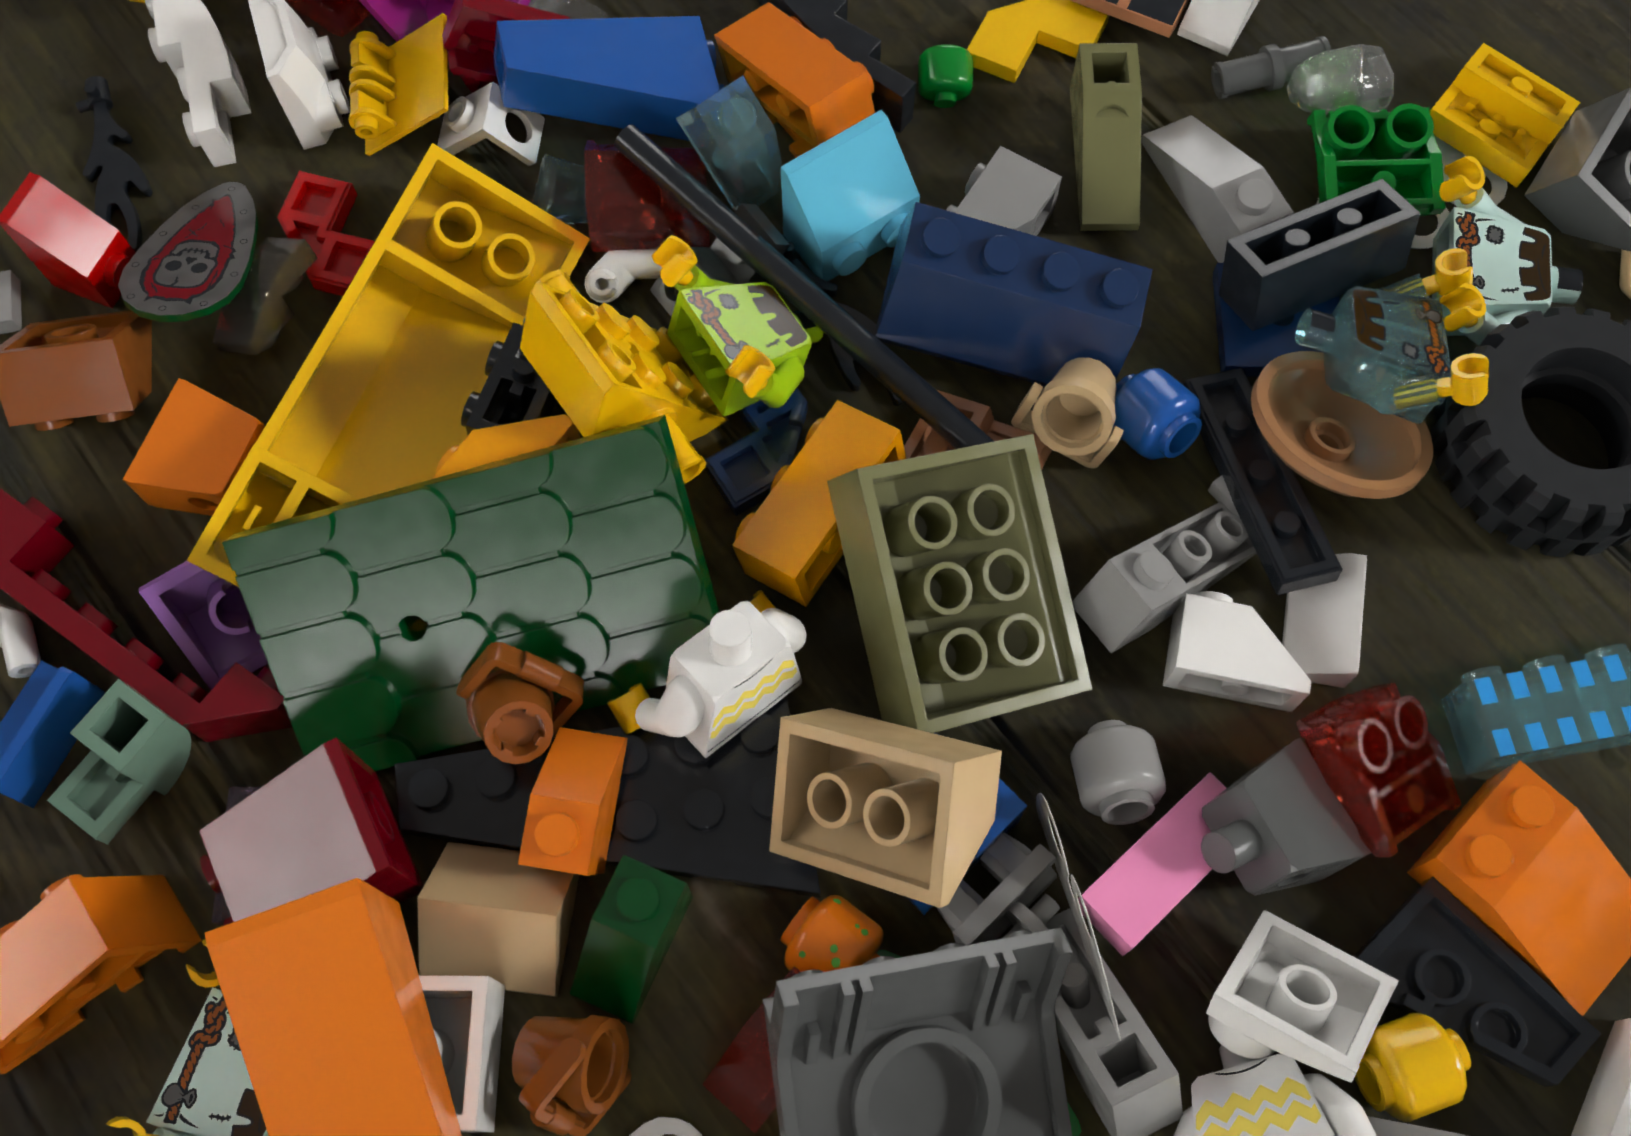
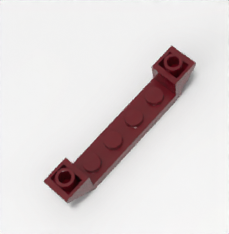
[0,489,292,742]

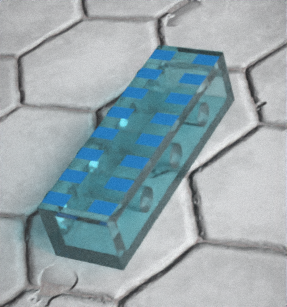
[1441,643,1631,774]

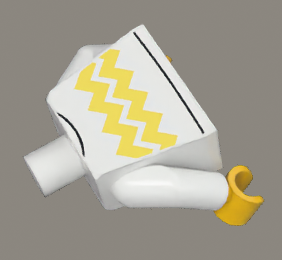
[607,590,807,759]
[1174,1045,1377,1136]

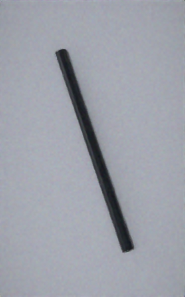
[615,124,994,449]

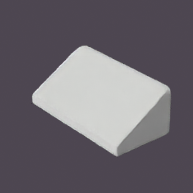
[1282,553,1367,688]

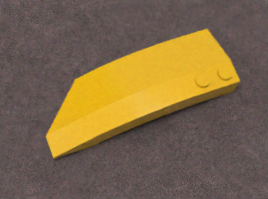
[186,143,590,587]

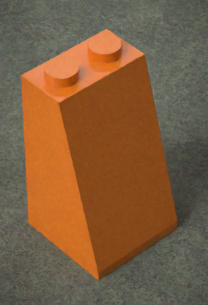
[204,878,462,1136]

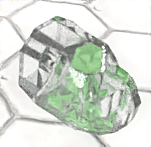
[1287,44,1394,115]

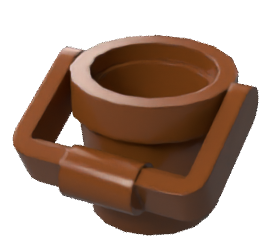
[456,642,585,765]
[512,1015,632,1136]

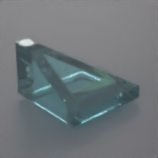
[532,154,599,223]

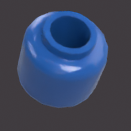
[1113,368,1202,460]

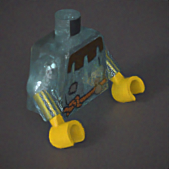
[1295,248,1489,424]

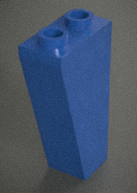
[493,16,729,144]

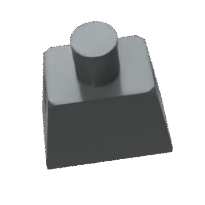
[1201,738,1372,896]

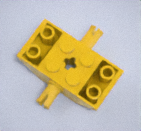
[520,270,728,484]

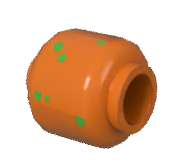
[780,895,884,975]

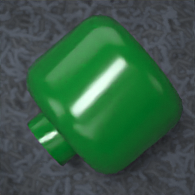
[918,44,973,108]

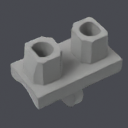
[937,832,1060,946]

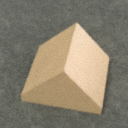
[417,842,579,997]

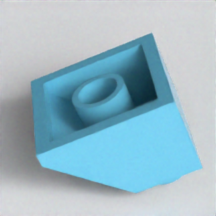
[781,110,920,281]

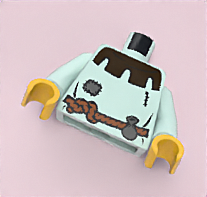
[1432,156,1583,346]
[106,939,269,1136]

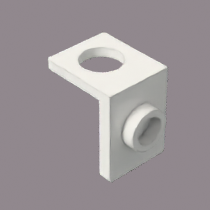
[437,82,545,166]

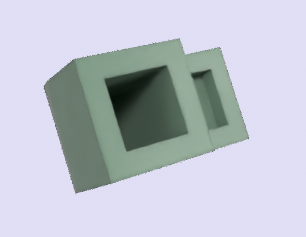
[47,679,191,845]

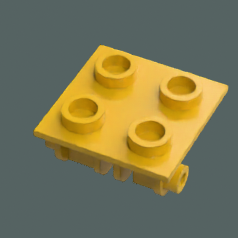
[349,13,449,156]

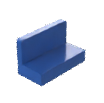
[0,660,106,808]

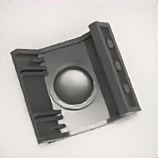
[763,928,1073,1136]

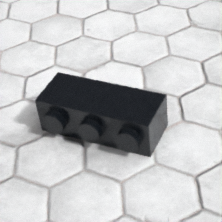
[1219,179,1420,331]

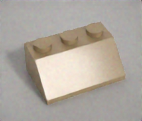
[769,708,1002,908]

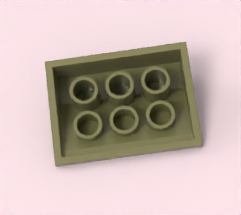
[827,434,1092,733]

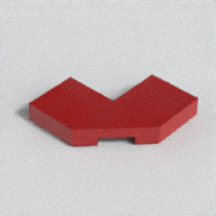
[277,171,375,296]

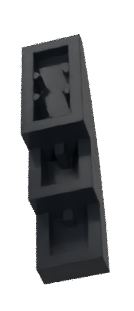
[757,0,916,133]

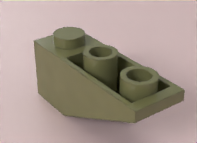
[1070,43,1142,231]

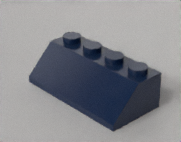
[875,202,1153,386]

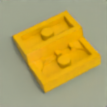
[1430,43,1580,188]

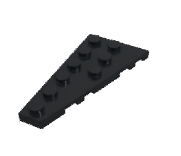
[395,699,821,898]

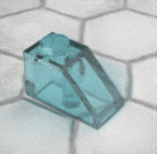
[676,75,783,212]

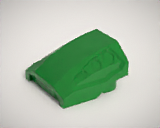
[1307,103,1446,217]

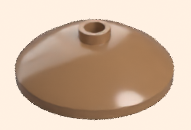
[1251,351,1433,499]

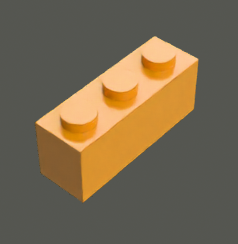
[732,400,906,607]

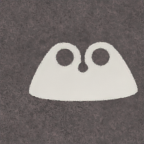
[1036,793,1121,1041]

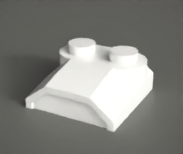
[248,0,350,150]
[1206,910,1399,1083]

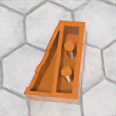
[714,2,875,158]
[0,874,202,1075]

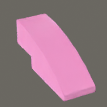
[1078,772,1226,956]

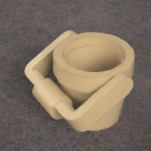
[1011,357,1124,468]

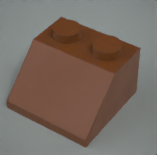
[0,310,152,431]

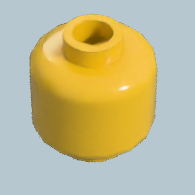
[1355,1013,1471,1122]

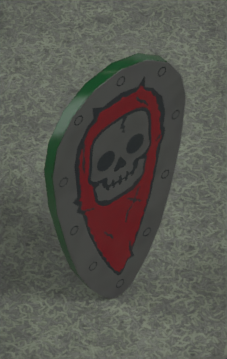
[118,182,258,322]

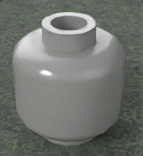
[1070,720,1166,825]

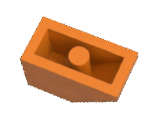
[518,727,628,876]

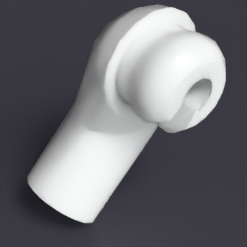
[584,249,662,303]
[0,603,41,678]

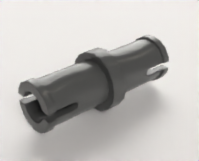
[1211,36,1333,99]

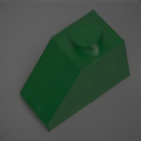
[570,854,693,1024]

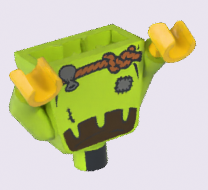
[651,235,823,416]

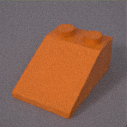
[1407,760,1631,1016]

